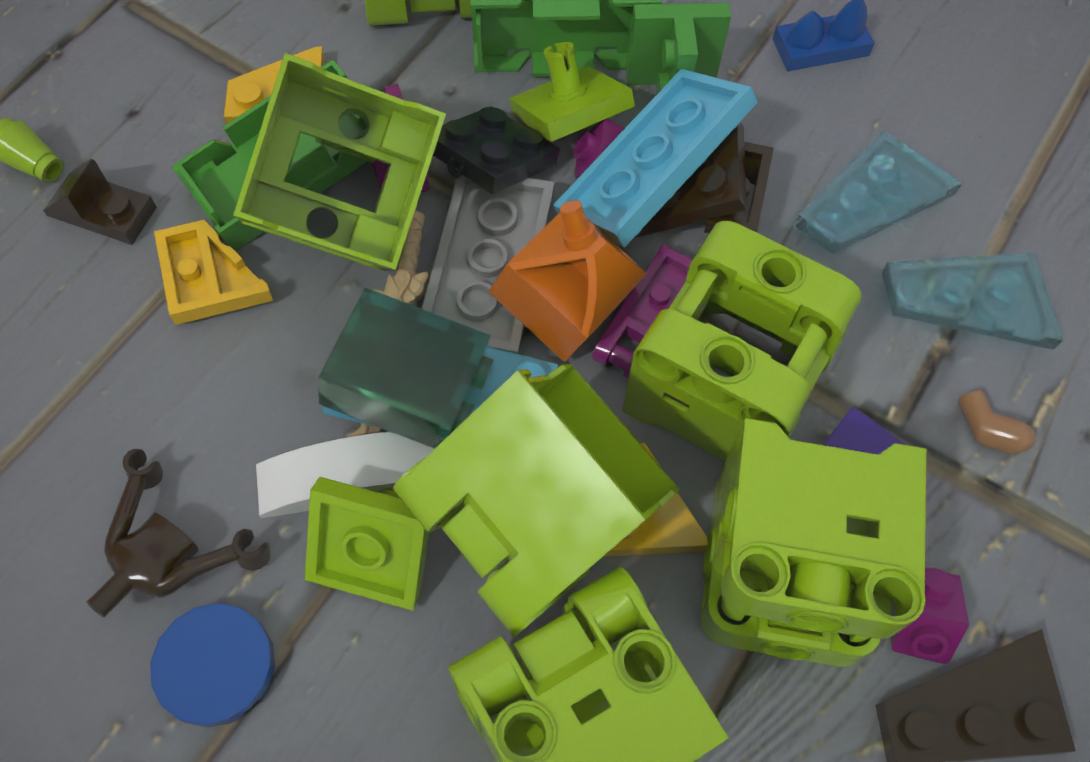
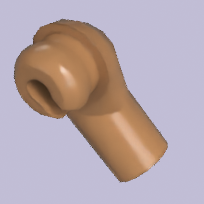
[958,390,1036,454]

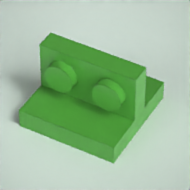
[626,2,731,95]

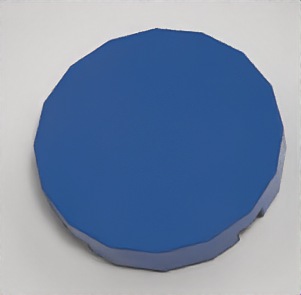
[150,603,275,728]

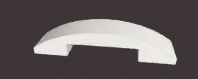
[256,430,442,518]

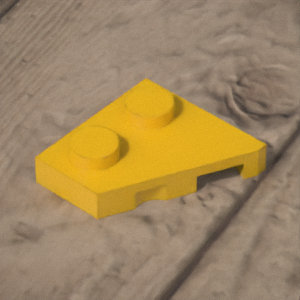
[154,220,273,325]

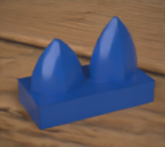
[772,0,875,72]

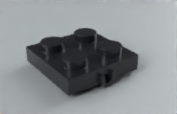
[433,106,560,195]

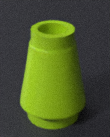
[0,118,64,183]

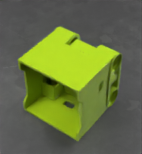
[233,53,446,271]
[622,221,862,461]
[393,363,681,638]
[700,418,927,667]
[447,566,729,762]

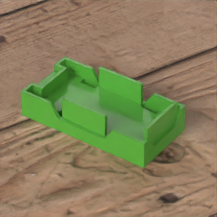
[470,0,662,77]
[171,60,367,251]

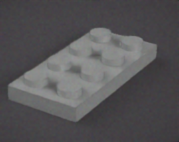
[416,175,555,354]

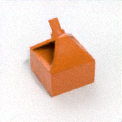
[488,200,647,362]

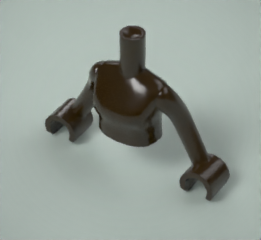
[86,449,271,618]

